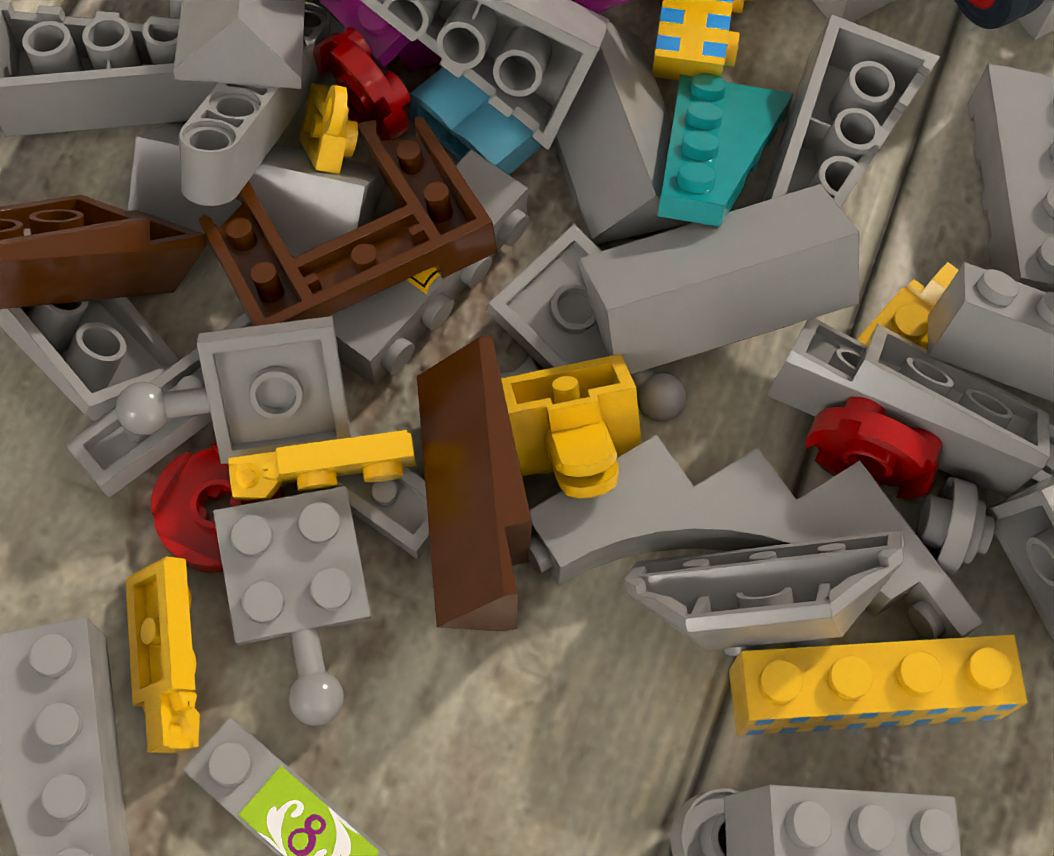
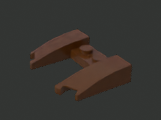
[198,117,498,326]

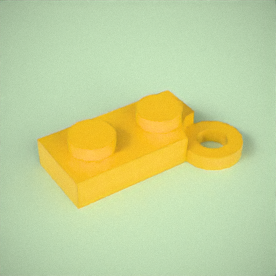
[299,83,358,175]

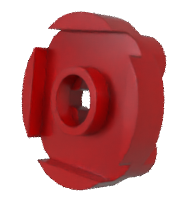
[313,27,411,141]
[805,396,942,499]
[151,443,284,573]

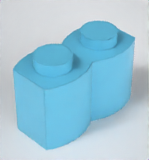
[410,67,541,175]

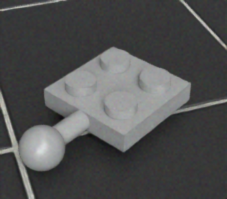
[486,224,686,421]
[116,316,352,464]
[213,486,371,726]

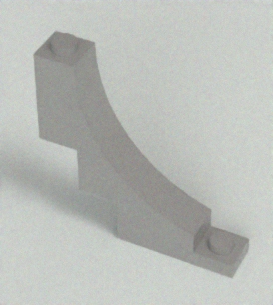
[528,435,983,640]

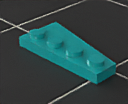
[657,74,793,227]

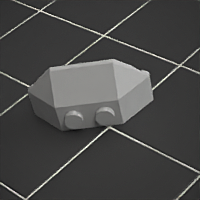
[624,530,904,656]

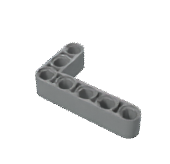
[169,0,330,206]

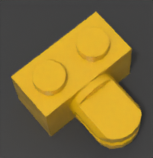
[501,354,642,499]

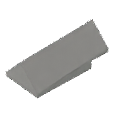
[173,0,305,89]
[554,22,695,245]
[127,122,386,258]
[578,184,860,375]
[0,297,179,422]
[766,318,1050,498]

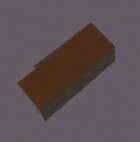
[0,195,206,309]
[417,335,532,631]

